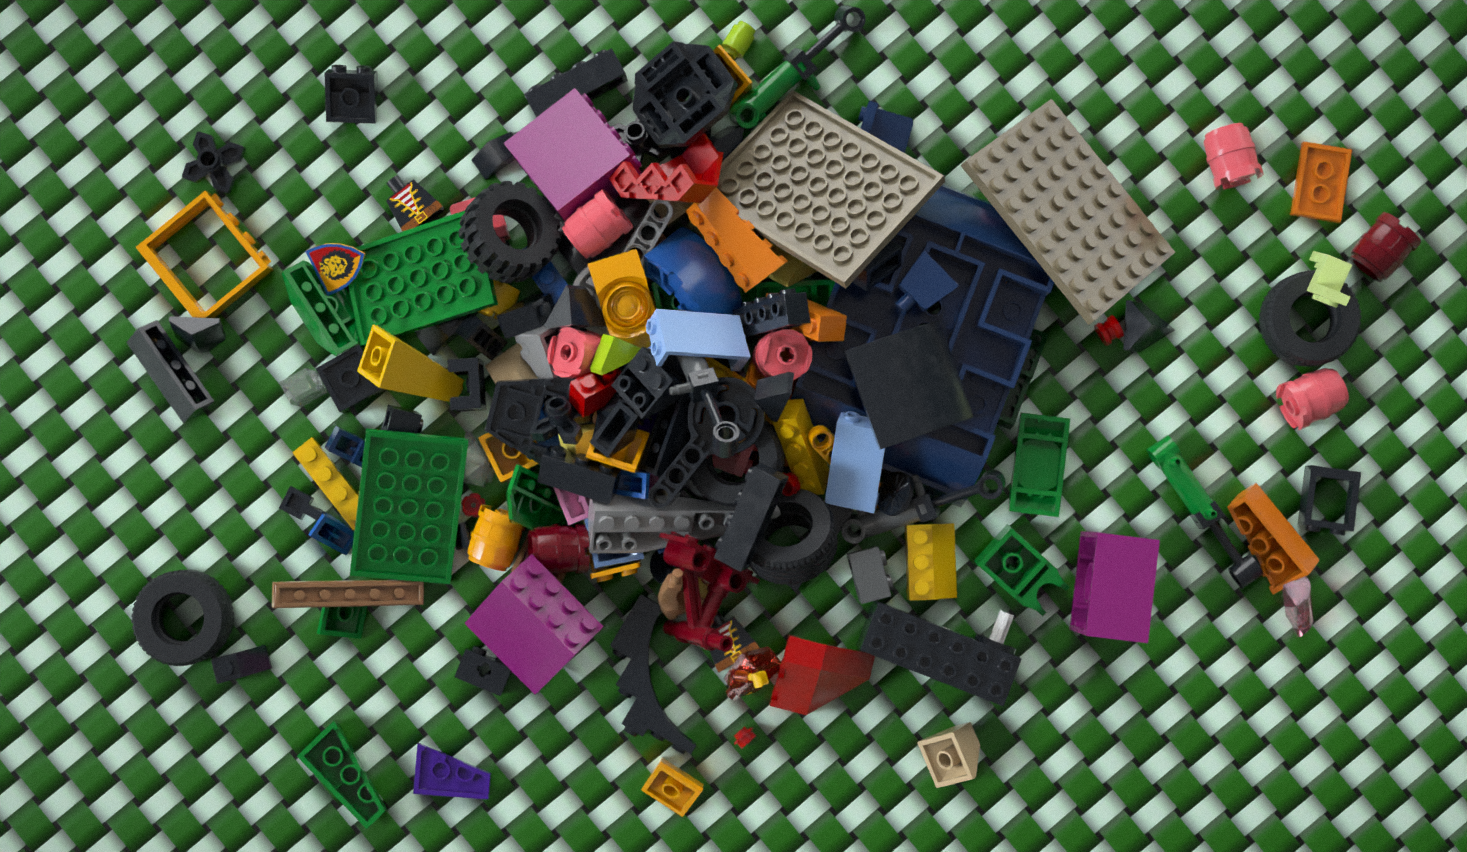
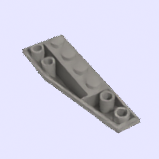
[588,494,736,553]

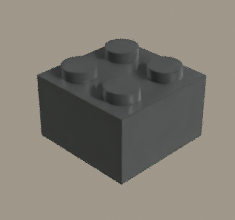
[846,546,894,604]

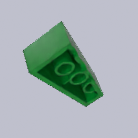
[297,720,387,829]

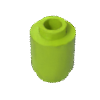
[721,21,756,59]

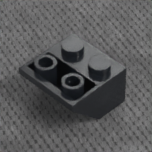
[611,347,687,420]

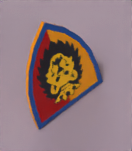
[305,243,365,296]

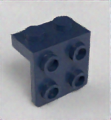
[858,101,913,153]

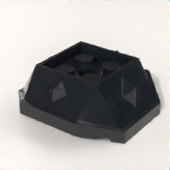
[633,41,738,148]

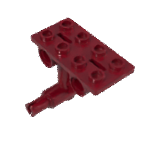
[659,531,760,652]

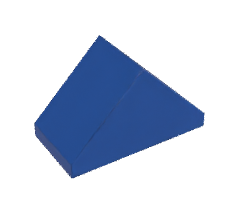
[617,469,650,499]
[308,514,354,555]

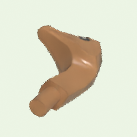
[658,569,704,620]

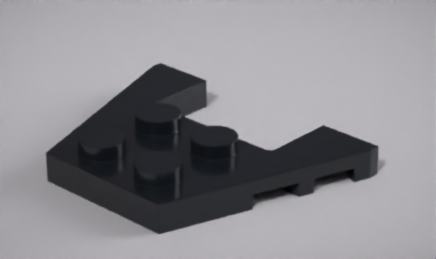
[485,377,576,465]

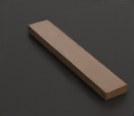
[272,580,424,608]

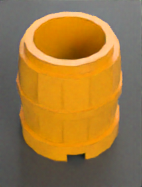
[467,504,526,571]

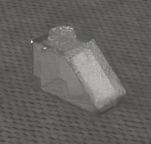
[463,431,494,487]

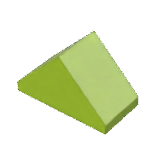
[590,334,641,375]

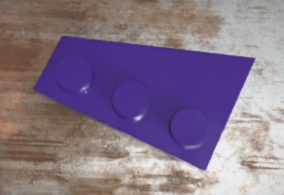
[413,743,491,799]

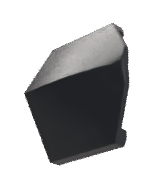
[169,316,226,353]

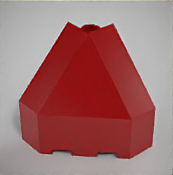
[609,133,724,203]
[770,635,875,715]

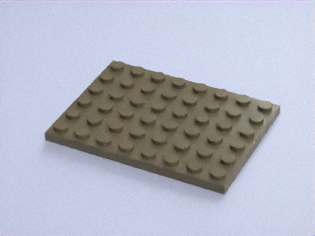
[717,90,945,288]
[960,99,1175,325]

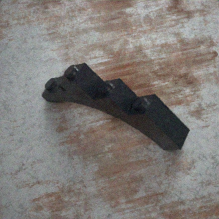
[610,594,696,755]

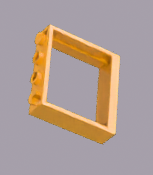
[136,191,273,318]

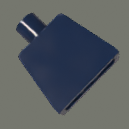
[895,251,959,314]

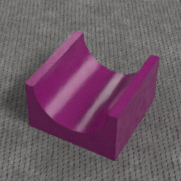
[1069,531,1160,643]

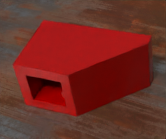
[569,368,622,418]

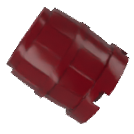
[1349,212,1421,282]
[528,524,590,575]

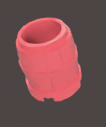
[1204,123,1264,190]
[562,188,633,259]
[547,327,602,379]
[752,329,812,380]
[1276,368,1349,430]

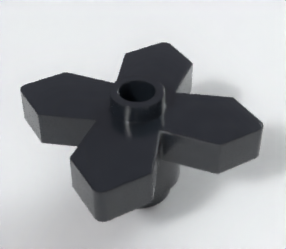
[613,116,671,164]
[182,131,246,194]
[529,396,595,445]

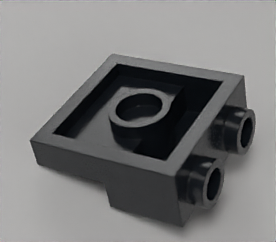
[324,65,378,124]

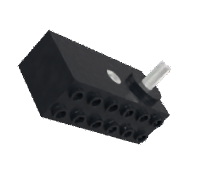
[856,600,1022,707]

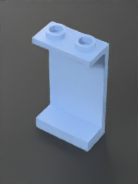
[646,309,750,372]
[825,411,885,513]

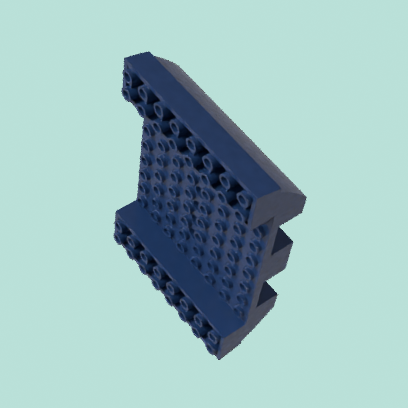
[790,184,1054,507]

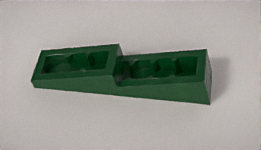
[997,328,1048,430]

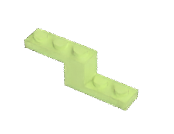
[1307,251,1352,308]

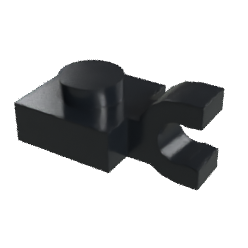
[279,486,328,521]

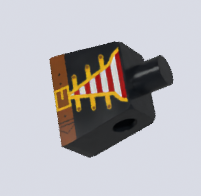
[386,175,446,232]
[710,610,760,673]

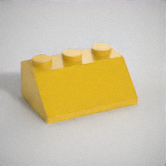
[904,523,957,600]

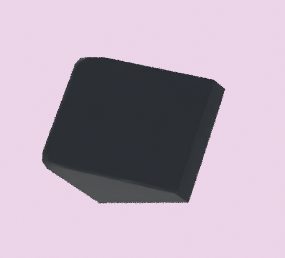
[455,522,471,550]

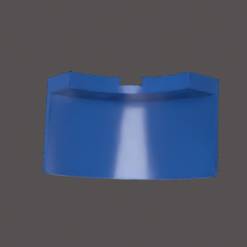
[644,227,742,315]

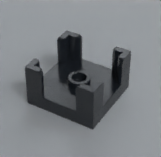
[315,344,387,413]
[447,358,487,412]

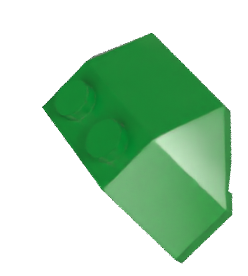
[282,260,359,356]
[506,464,567,530]

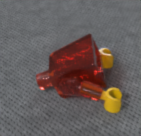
[724,646,781,701]

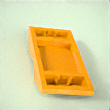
[587,249,655,348]

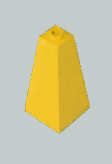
[357,324,464,402]

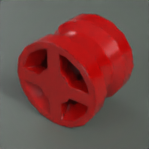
[1094,315,1124,346]

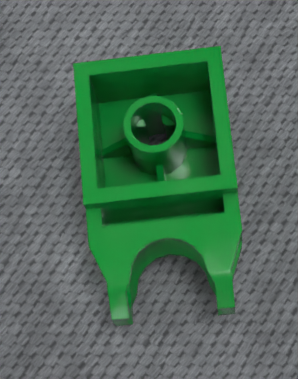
[974,524,1070,616]

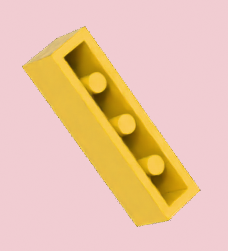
[772,399,829,495]

